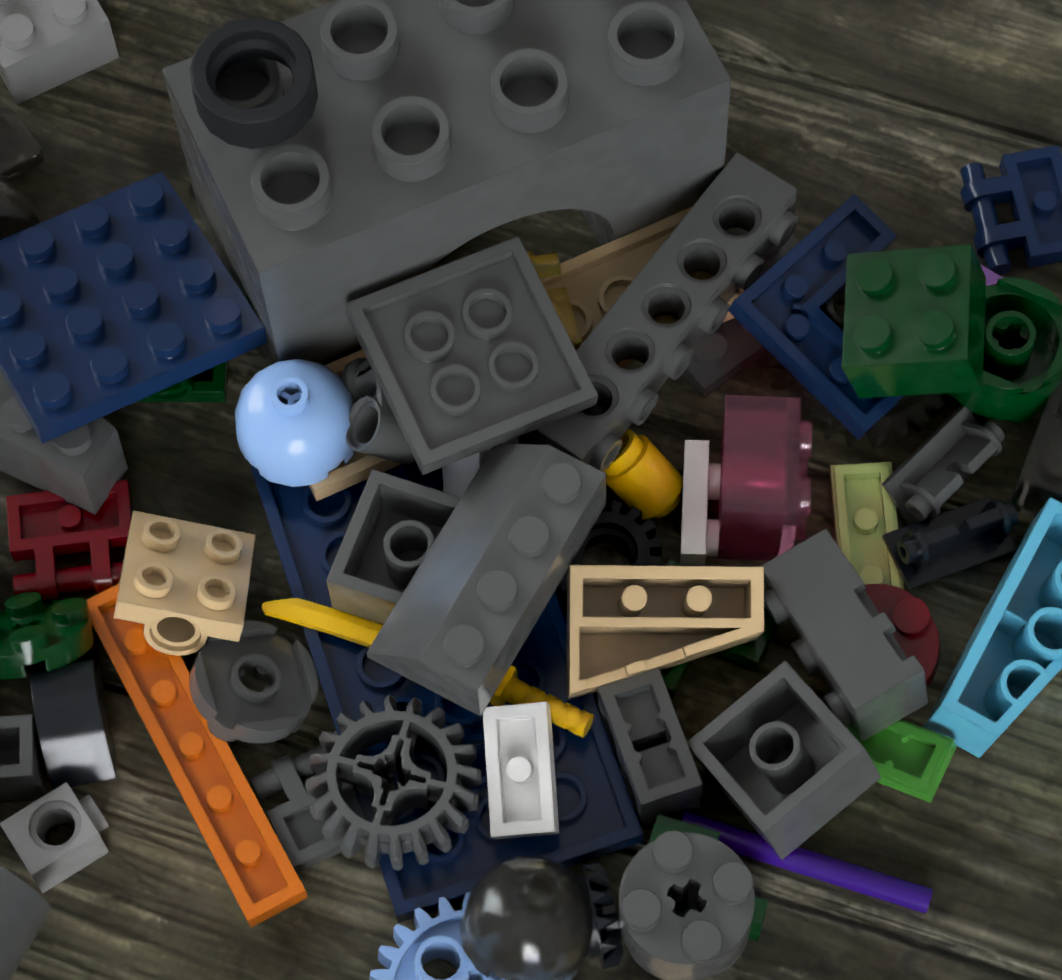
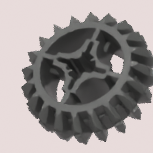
[305,694,482,871]

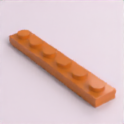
[86,584,308,928]

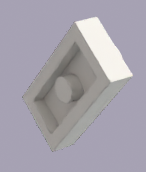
[680,440,721,566]
[483,702,559,839]

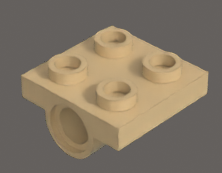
[113,510,256,656]

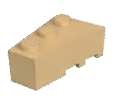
[566,565,764,701]

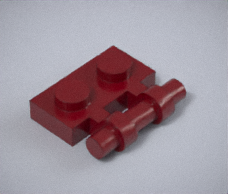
[6,480,133,601]

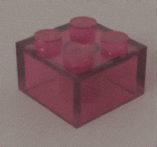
[717,395,812,561]

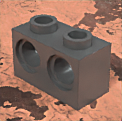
[598,668,703,827]

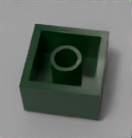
[842,244,986,398]

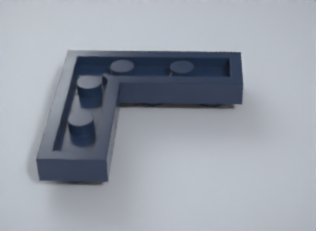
[728,194,904,440]

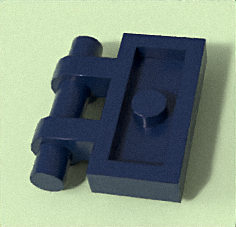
[960,145,1062,275]

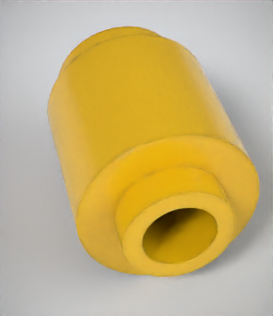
[603,429,683,519]

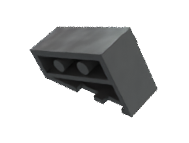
[760,529,928,742]

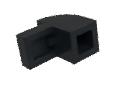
[30,649,116,790]

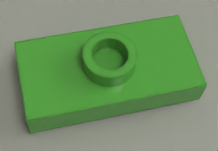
[847,719,957,803]

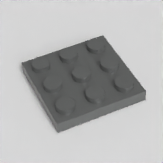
[346,236,598,475]

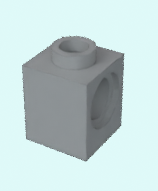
[0,782,109,893]

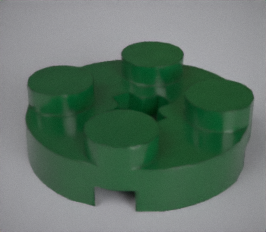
[0,592,94,680]

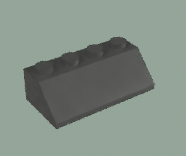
[367,444,606,717]

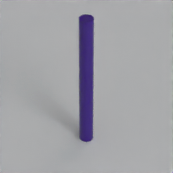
[682,811,933,914]

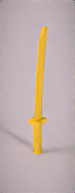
[262,598,594,738]

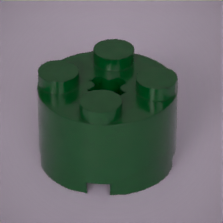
[949,277,1062,423]

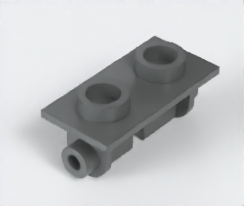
[882,405,1005,525]

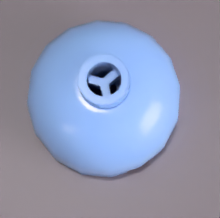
[235,359,355,487]

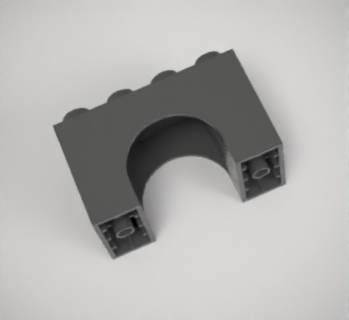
[162,0,731,365]

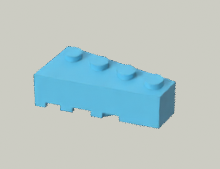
[923,497,1062,758]

